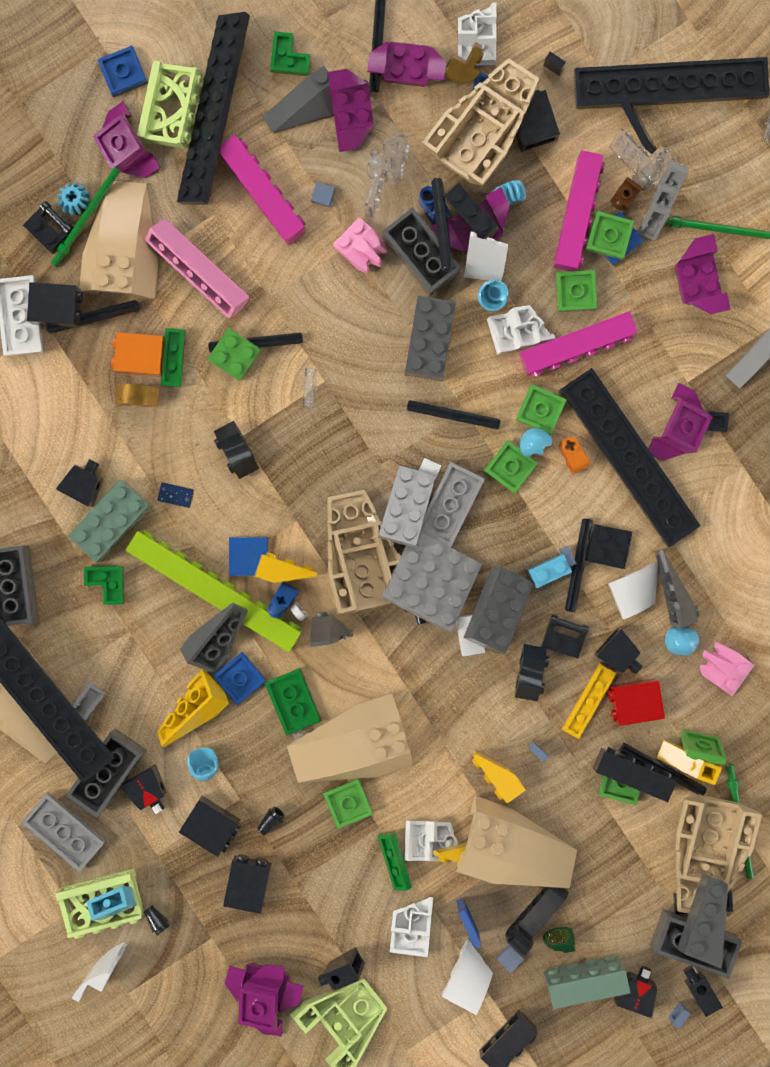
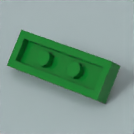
[161,328,186,388]
[378,832,412,891]

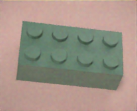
[68,479,153,562]
[543,955,630,1009]

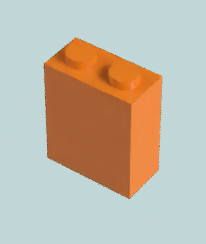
[111,332,165,377]

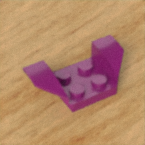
[367,41,446,87]
[328,68,374,152]
[93,101,161,178]
[432,187,510,254]
[675,234,731,314]
[648,383,712,460]
[225,963,304,1013]
[238,964,285,1037]

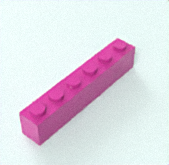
[219,135,306,246]
[553,150,605,272]
[519,311,638,377]

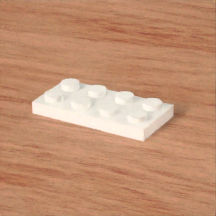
[0,275,44,357]

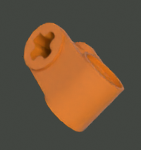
[559,437,591,475]

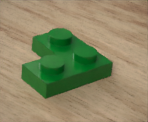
[270,31,311,76]
[84,566,124,605]

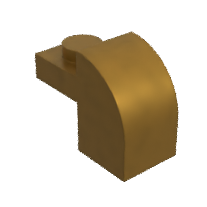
[445,42,484,83]
[115,384,159,407]

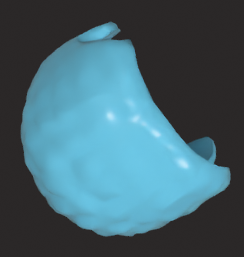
[477,279,509,311]
[520,428,552,457]
[665,626,700,656]
[187,747,219,781]

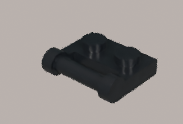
[23,201,74,254]
[541,614,589,659]

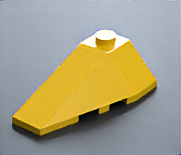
[157,669,229,747]

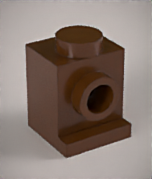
[610,177,643,212]

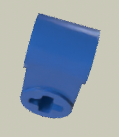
[419,186,451,225]
[268,581,300,618]

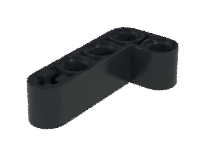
[505,887,569,956]

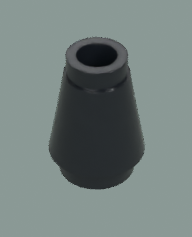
[257,806,285,835]
[143,905,170,936]

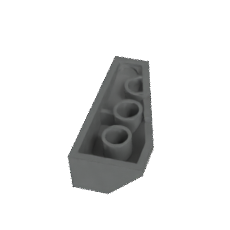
[262,66,334,133]
[655,550,699,628]
[180,602,248,674]
[310,612,354,647]

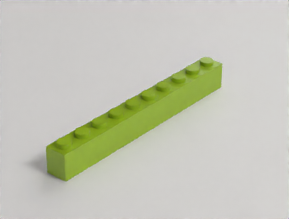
[125,530,303,652]

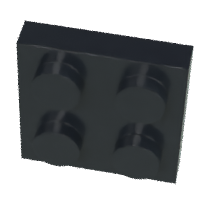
[586,524,632,569]

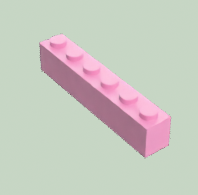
[145,219,249,319]

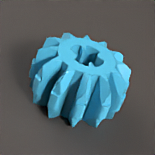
[492,180,526,206]
[57,182,91,216]

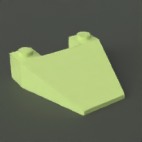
[289,978,387,1067]

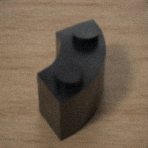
[214,421,259,479]
[515,644,549,701]

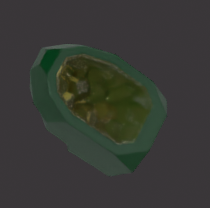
[543,927,575,953]

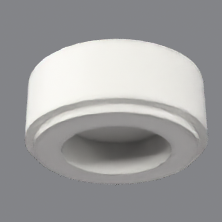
[290,602,308,621]

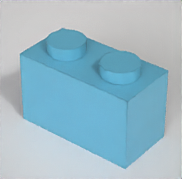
[526,554,572,588]
[87,886,136,920]

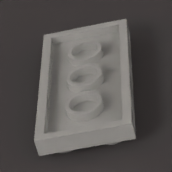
[420,462,485,548]
[378,465,436,548]
[21,792,106,872]

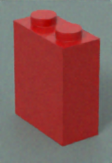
[608,678,665,726]

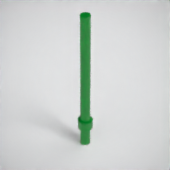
[51,167,120,267]
[665,216,770,239]
[726,764,754,879]

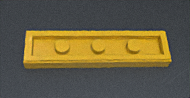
[562,663,617,739]

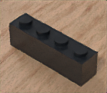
[592,747,677,802]

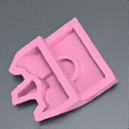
[333,218,387,274]
[699,642,754,696]

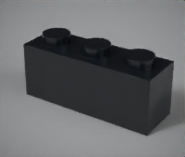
[444,183,499,239]
[479,1010,538,1067]

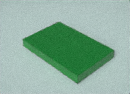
[265,668,322,736]

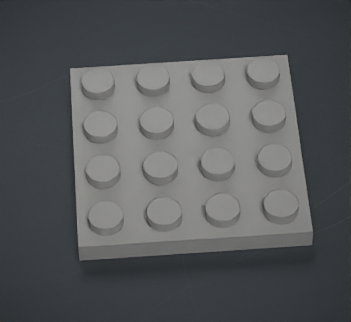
[381,532,482,633]

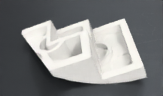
[458,3,497,66]
[464,232,508,281]
[487,305,556,355]
[608,562,658,619]
[405,821,458,862]
[390,897,433,957]
[442,939,493,1015]
[72,942,128,1002]

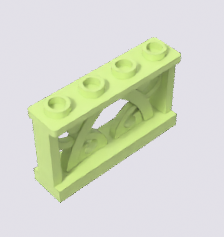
[137,61,203,149]
[55,868,145,939]

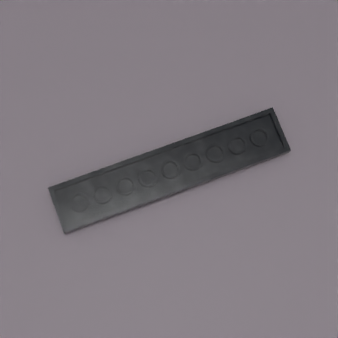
[177,11,250,205]
[574,57,770,109]
[559,368,701,547]
[0,617,115,784]

